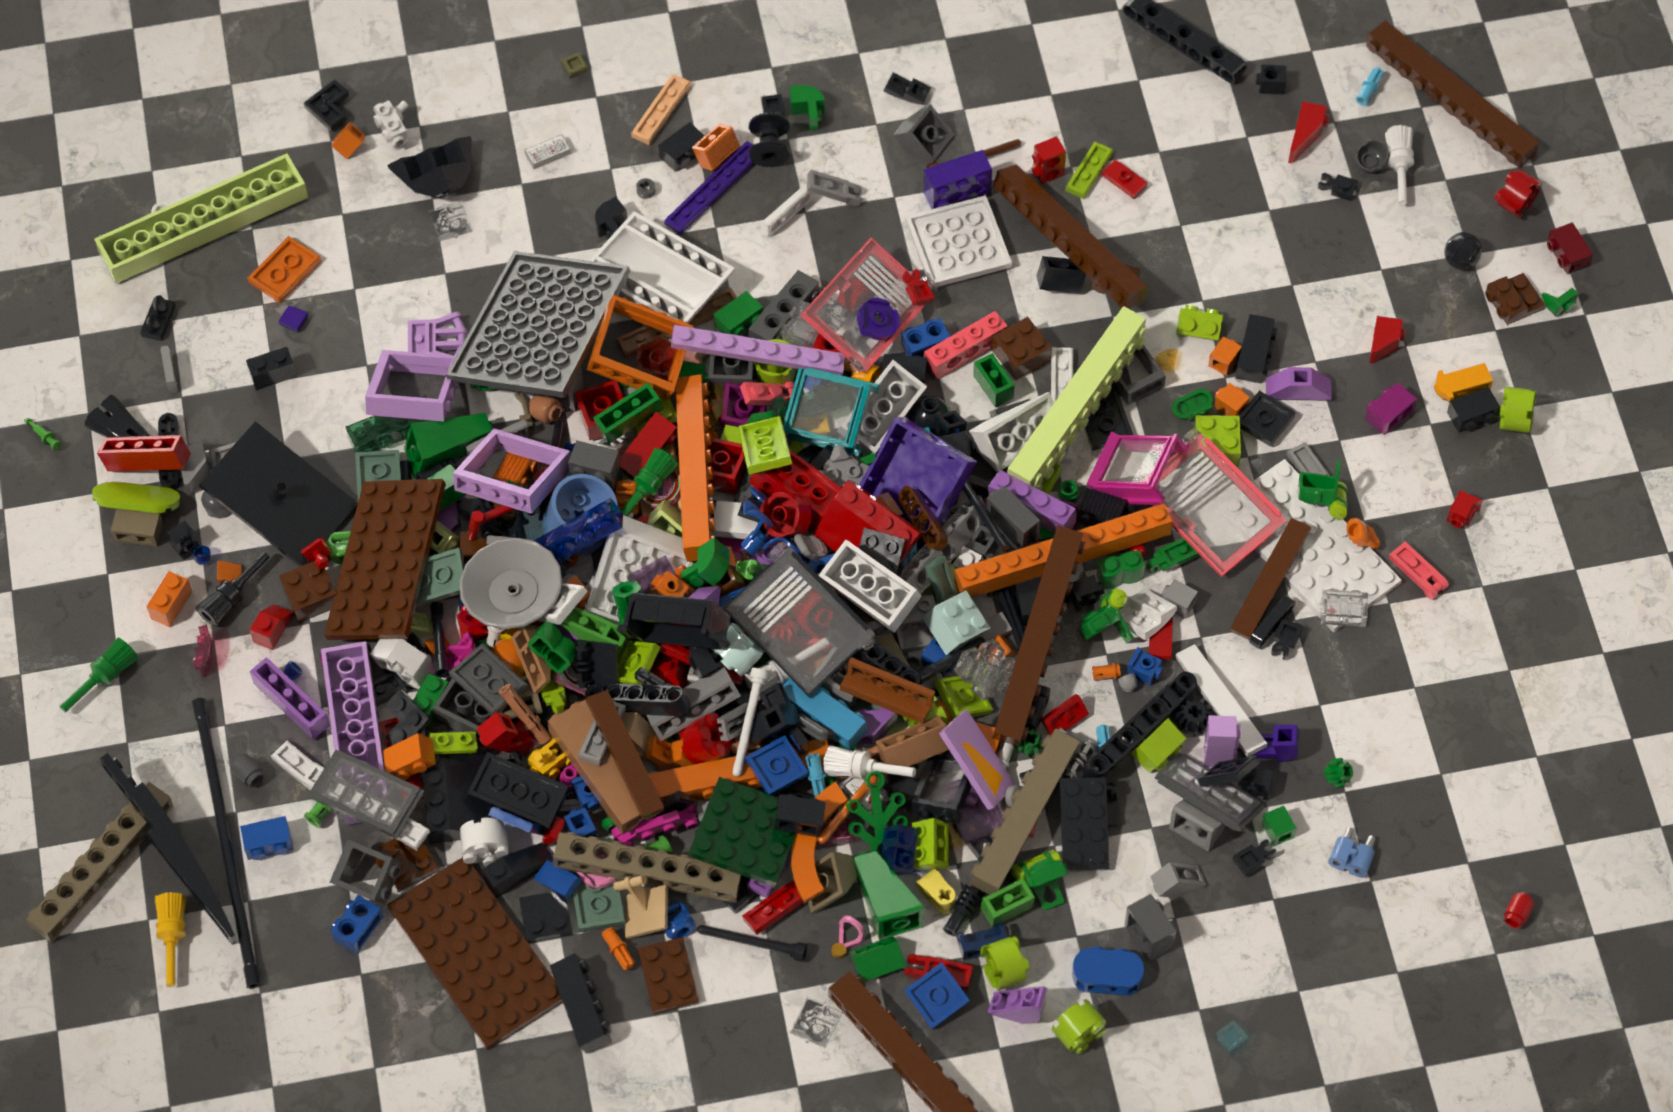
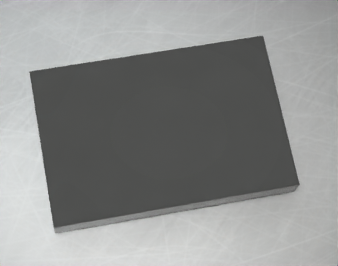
[449,643,528,715]

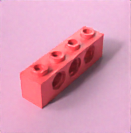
[924,311,1008,380]

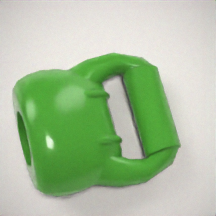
[327,530,351,564]

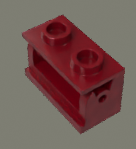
[1547,222,1593,275]

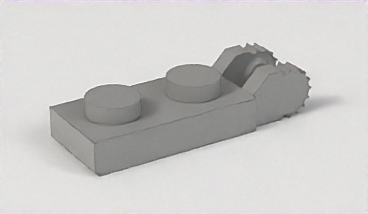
[807,170,862,207]

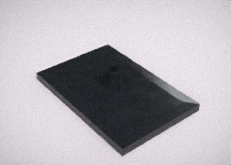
[199,421,358,567]

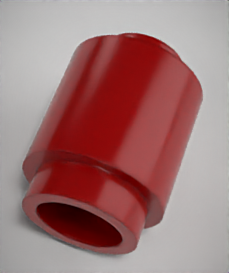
[1504,892,1535,929]

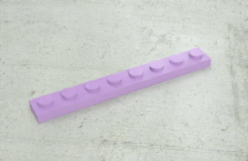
[671,325,845,376]

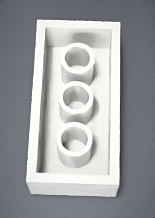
[837,360,927,455]
[818,540,922,633]

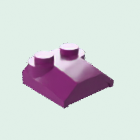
[718,382,765,428]

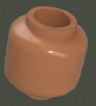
[529,394,562,424]

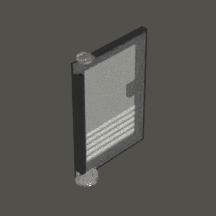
[723,542,876,698]

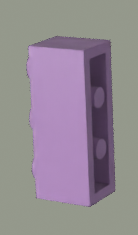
[1204,715,1241,767]

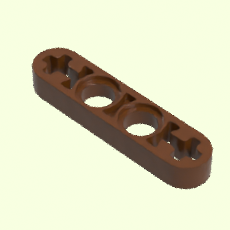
[898,486,948,551]

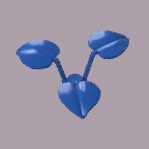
[741,487,810,563]

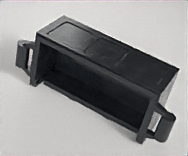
[617,593,731,650]

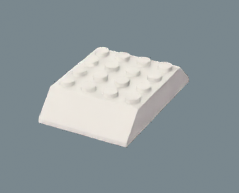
[589,211,735,324]

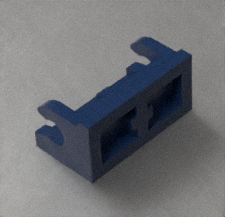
[956,922,1008,961]

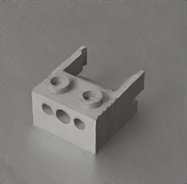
[894,594,940,654]

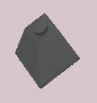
[893,104,955,163]

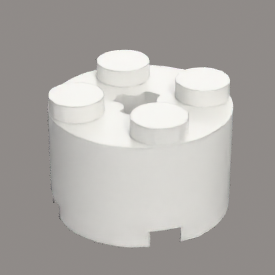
[460,818,509,867]

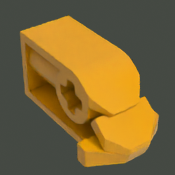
[1434,363,1493,402]

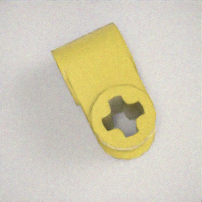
[915,869,955,915]

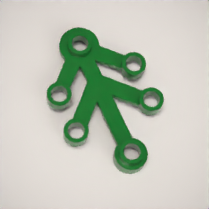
[846,771,908,860]

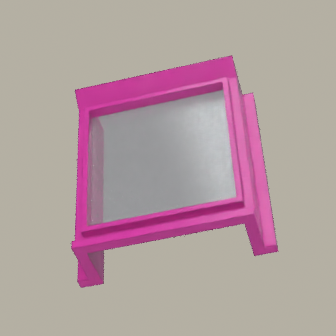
[1087,431,1190,505]

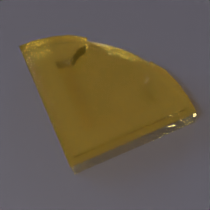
[1154,349,1178,371]

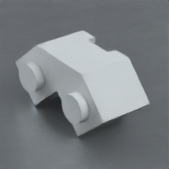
[370,639,435,689]

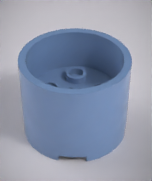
[543,474,618,556]

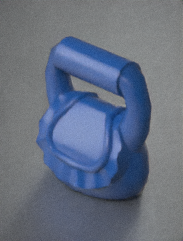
[664,901,696,940]

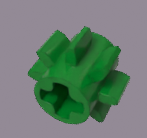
[1018,728,1044,758]
[1324,758,1353,787]

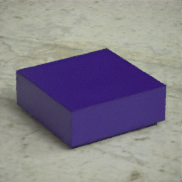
[278,305,308,333]

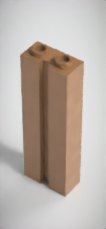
[548,699,661,835]

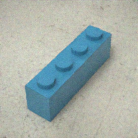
[783,675,868,751]

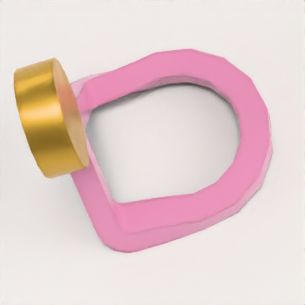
[831,916,865,958]

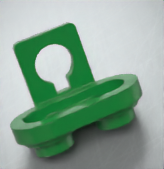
[1171,389,1213,422]

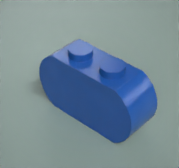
[1072,947,1144,996]

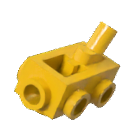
[528,737,572,780]

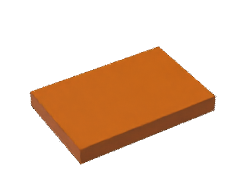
[247,236,322,303]

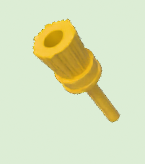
[155,892,186,987]

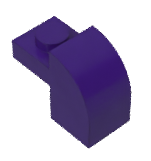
[1253,725,1299,762]

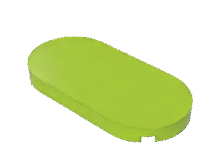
[92,482,180,513]

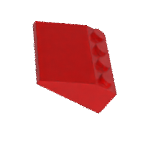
[812,480,923,567]

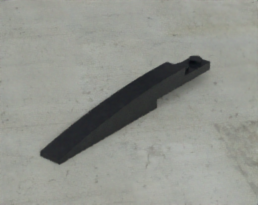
[100,753,236,945]

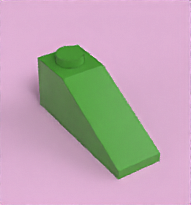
[561,606,627,659]

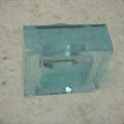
[1214,1020,1248,1054]

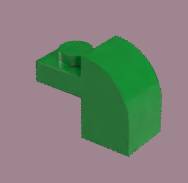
[790,85,825,131]
[681,538,729,589]

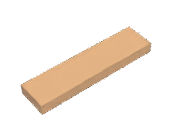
[631,74,691,145]

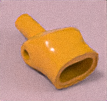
[843,362,882,383]

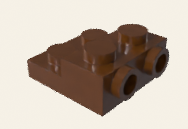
[1485,273,1545,325]
[373,838,439,893]

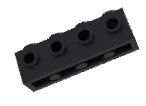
[550,953,612,1054]

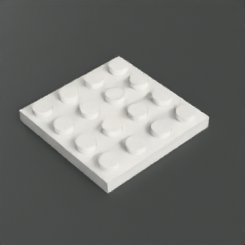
[905,195,1012,288]

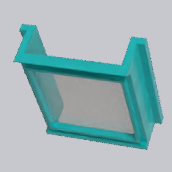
[783,367,880,457]

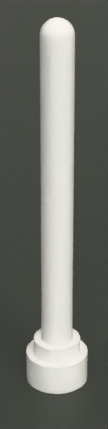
[732,668,769,777]

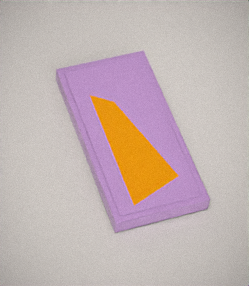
[939,710,1015,810]

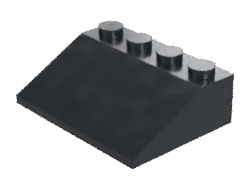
[423,750,497,844]

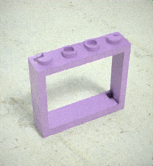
[365,350,459,422]
[453,428,570,514]

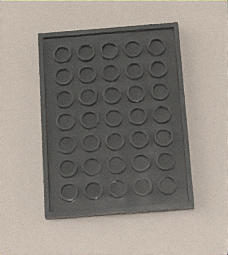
[446,251,630,398]

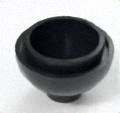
[908,396,951,435]

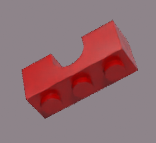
[476,712,539,756]

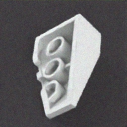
[969,392,1054,472]

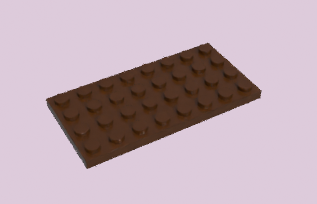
[324,479,446,640]
[387,857,563,1051]

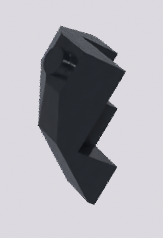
[387,136,472,198]

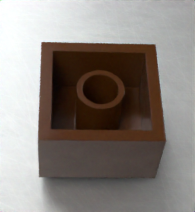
[991,317,1052,381]
[279,561,337,623]

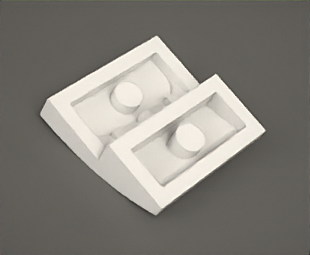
[1120,588,1177,640]

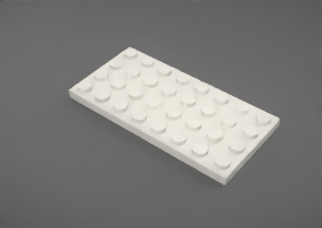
[1217,459,1402,633]

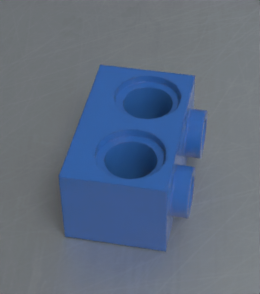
[901,318,950,357]
[331,895,383,954]

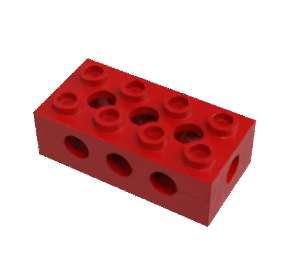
[749,448,841,531]

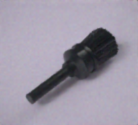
[195,552,270,627]

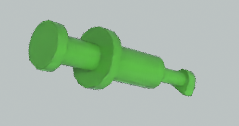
[24,418,62,451]

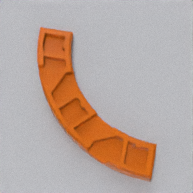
[791,782,848,904]

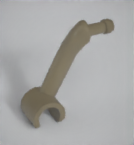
[514,391,533,427]

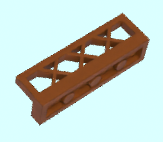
[840,658,935,724]

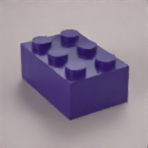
[924,150,992,209]

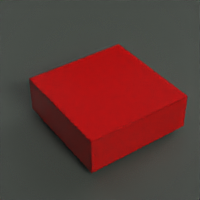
[542,816,565,845]

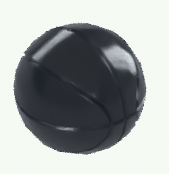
[1444,232,1482,270]

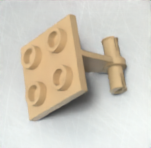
[613,875,668,939]

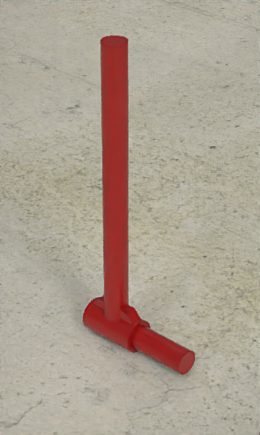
[468,481,561,541]

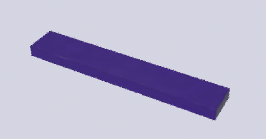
[664,141,754,235]

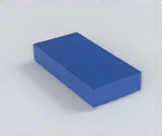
[534,860,582,899]

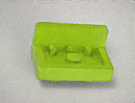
[1176,305,1223,341]
[429,731,477,754]

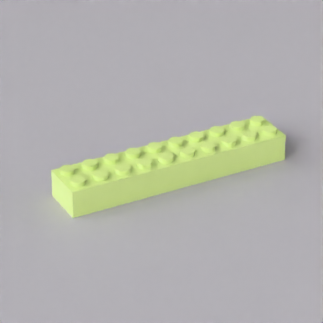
[94,153,308,283]
[1007,306,1147,490]

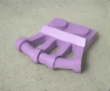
[408,312,469,356]

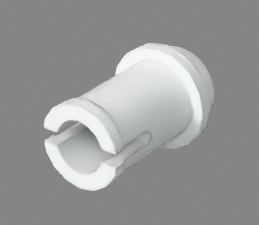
[487,626,505,647]
[997,742,1014,770]

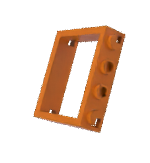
[586,295,694,401]

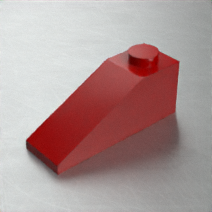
[1288,101,1329,164]

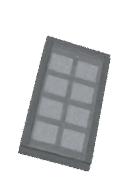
[308,750,425,839]
[1155,753,1264,832]

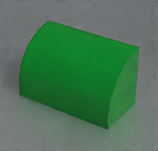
[849,936,906,982]

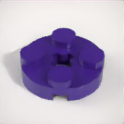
[857,298,900,340]

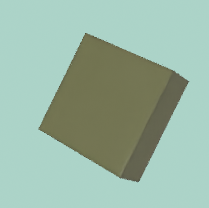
[561,52,589,79]

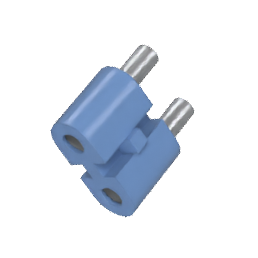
[1328,827,1376,878]

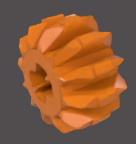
[615,479,640,515]

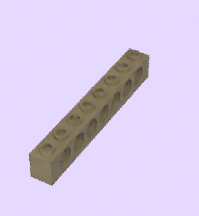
[26,782,173,943]
[553,832,741,903]

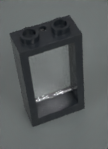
[912,750,972,825]

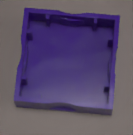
[859,417,977,531]

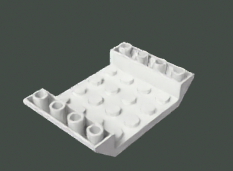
[585,512,694,655]

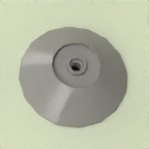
[459,538,562,629]

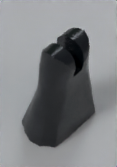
[85,395,150,438]

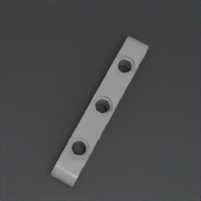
[898,496,987,594]

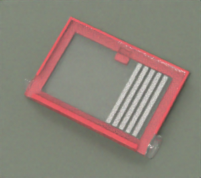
[800,238,938,373]
[1142,428,1287,577]

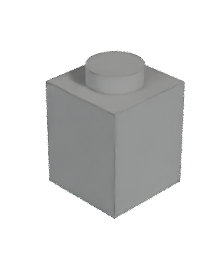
[1161,579,1198,618]

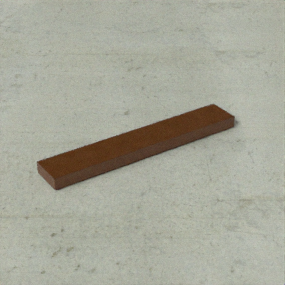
[1230,518,1311,640]
[586,690,664,819]

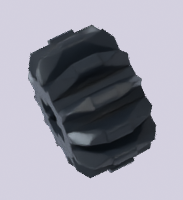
[1175,697,1214,737]

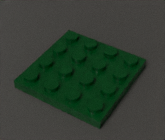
[688,777,796,888]

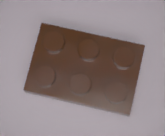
[638,937,699,1015]

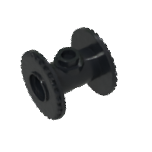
[748,112,790,167]

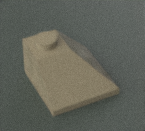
[808,851,857,913]

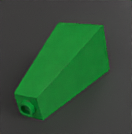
[404,413,493,480]
[854,851,924,940]

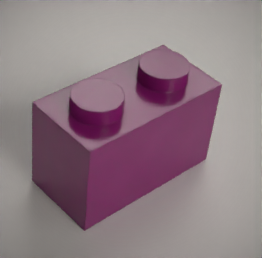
[1365,383,1417,435]

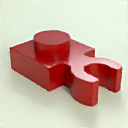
[902,269,935,306]

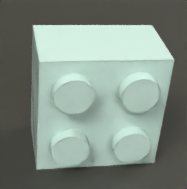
[922,591,990,655]

